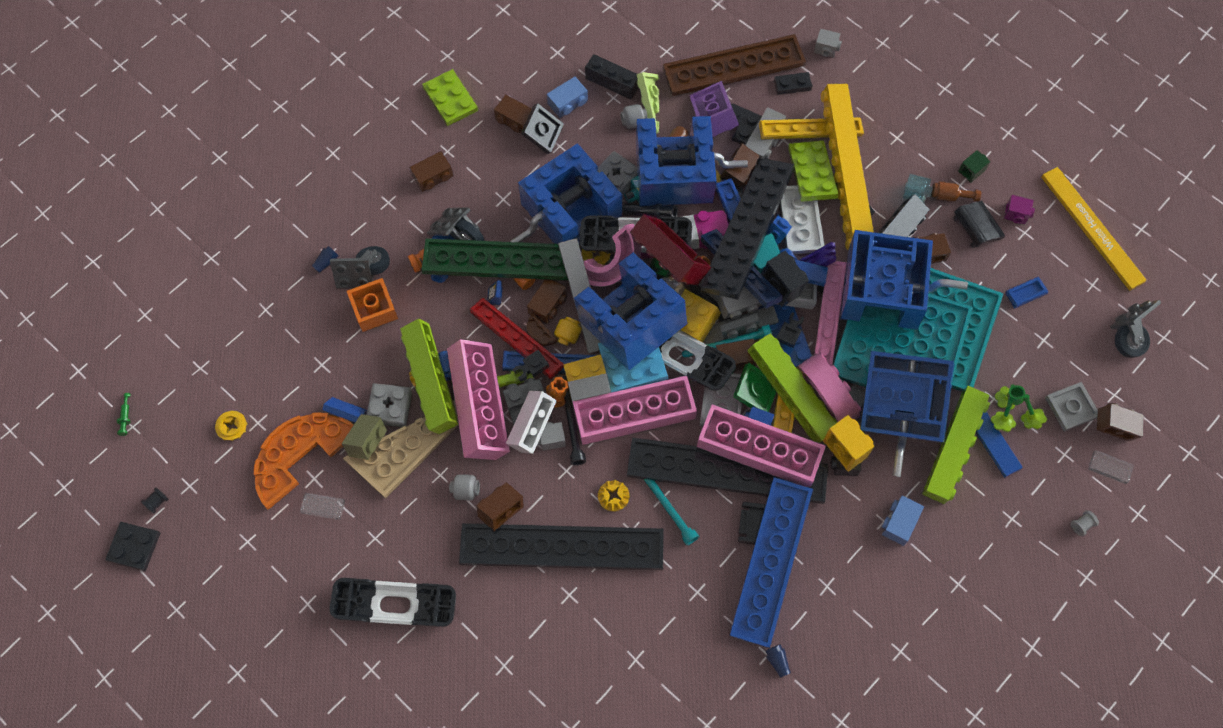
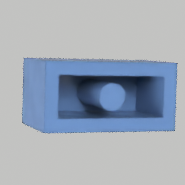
[547,77,588,118]
[881,495,924,546]

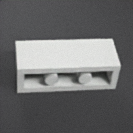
[506,391,557,454]

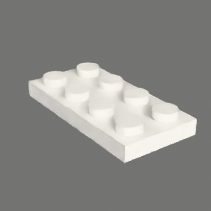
[780,186,824,254]

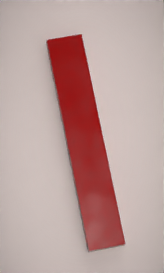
[469,298,564,379]

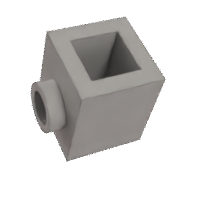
[814,29,842,58]
[538,422,566,451]

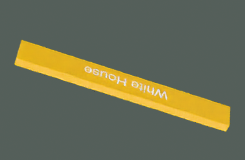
[1041,167,1147,291]

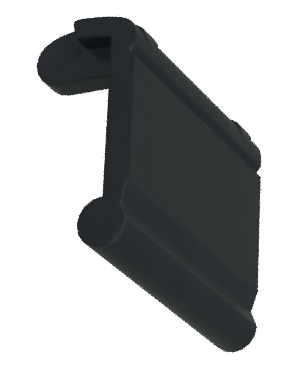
[953,201,1005,248]

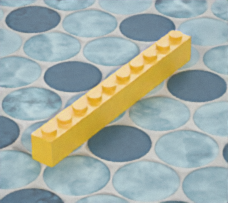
[821,84,874,250]

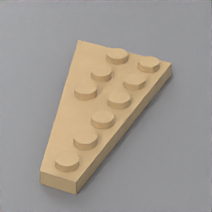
[343,400,459,499]

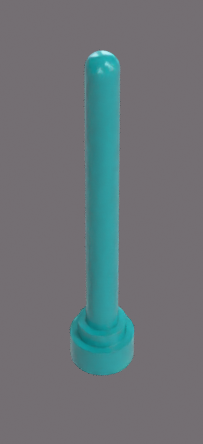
[682,324,772,358]
[644,479,700,546]

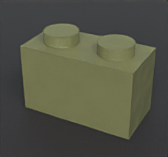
[342,414,387,460]

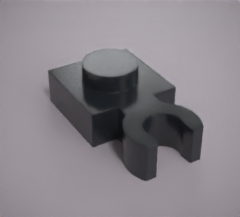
[777,312,804,348]
[513,349,550,382]

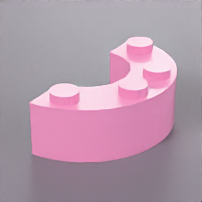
[583,224,642,287]
[796,354,862,423]

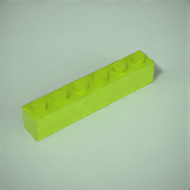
[400,318,459,434]
[747,333,837,443]
[922,386,990,504]

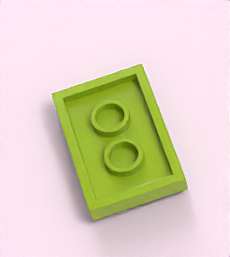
[422,69,478,126]

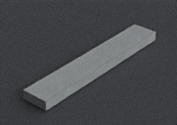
[558,238,600,353]

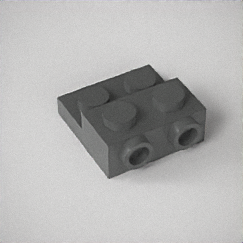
[503,378,552,425]

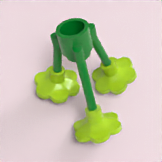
[991,384,1047,432]

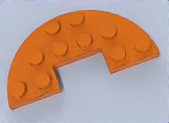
[254,412,354,510]

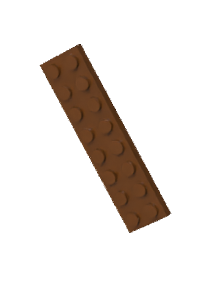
[663,34,806,96]

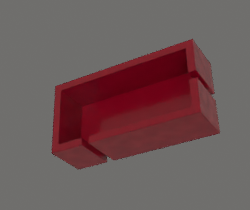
[630,214,711,285]

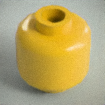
[554,317,582,346]

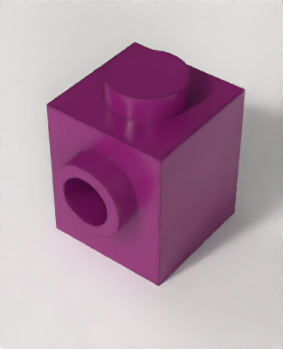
[1004,195,1035,224]

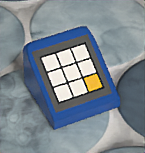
[487,280,503,305]

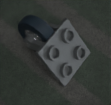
[427,207,484,241]
[330,246,390,288]
[1110,300,1161,358]

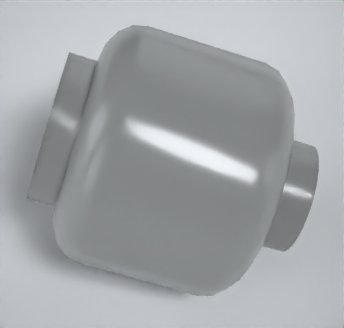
[620,104,648,129]
[449,474,480,501]

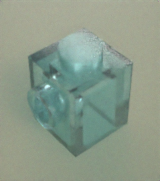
[903,174,933,203]

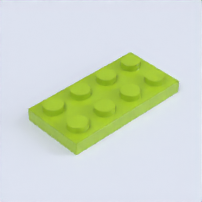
[788,141,838,202]

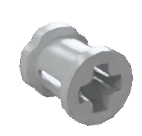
[1070,510,1099,536]

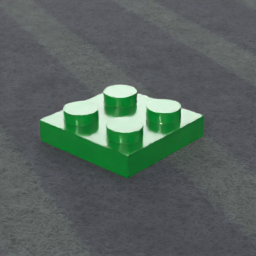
[733,363,776,412]

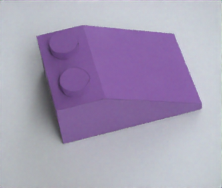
[689,81,739,137]

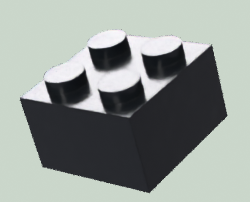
[761,251,809,308]

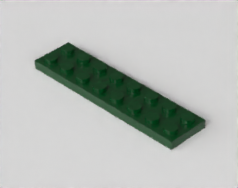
[422,238,568,280]

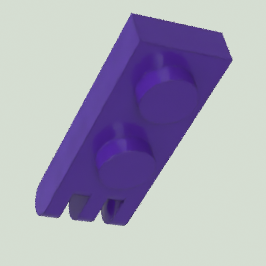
[799,242,836,267]

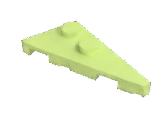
[637,72,659,134]

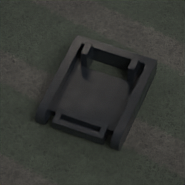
[738,502,766,545]

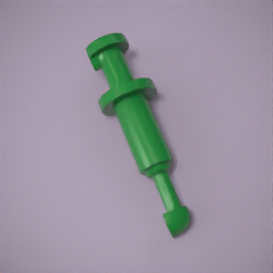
[116,393,131,436]

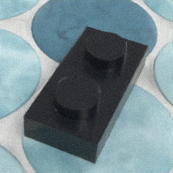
[774,72,812,95]

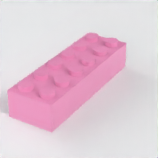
[447,339,510,460]
[573,376,697,445]
[697,404,826,488]

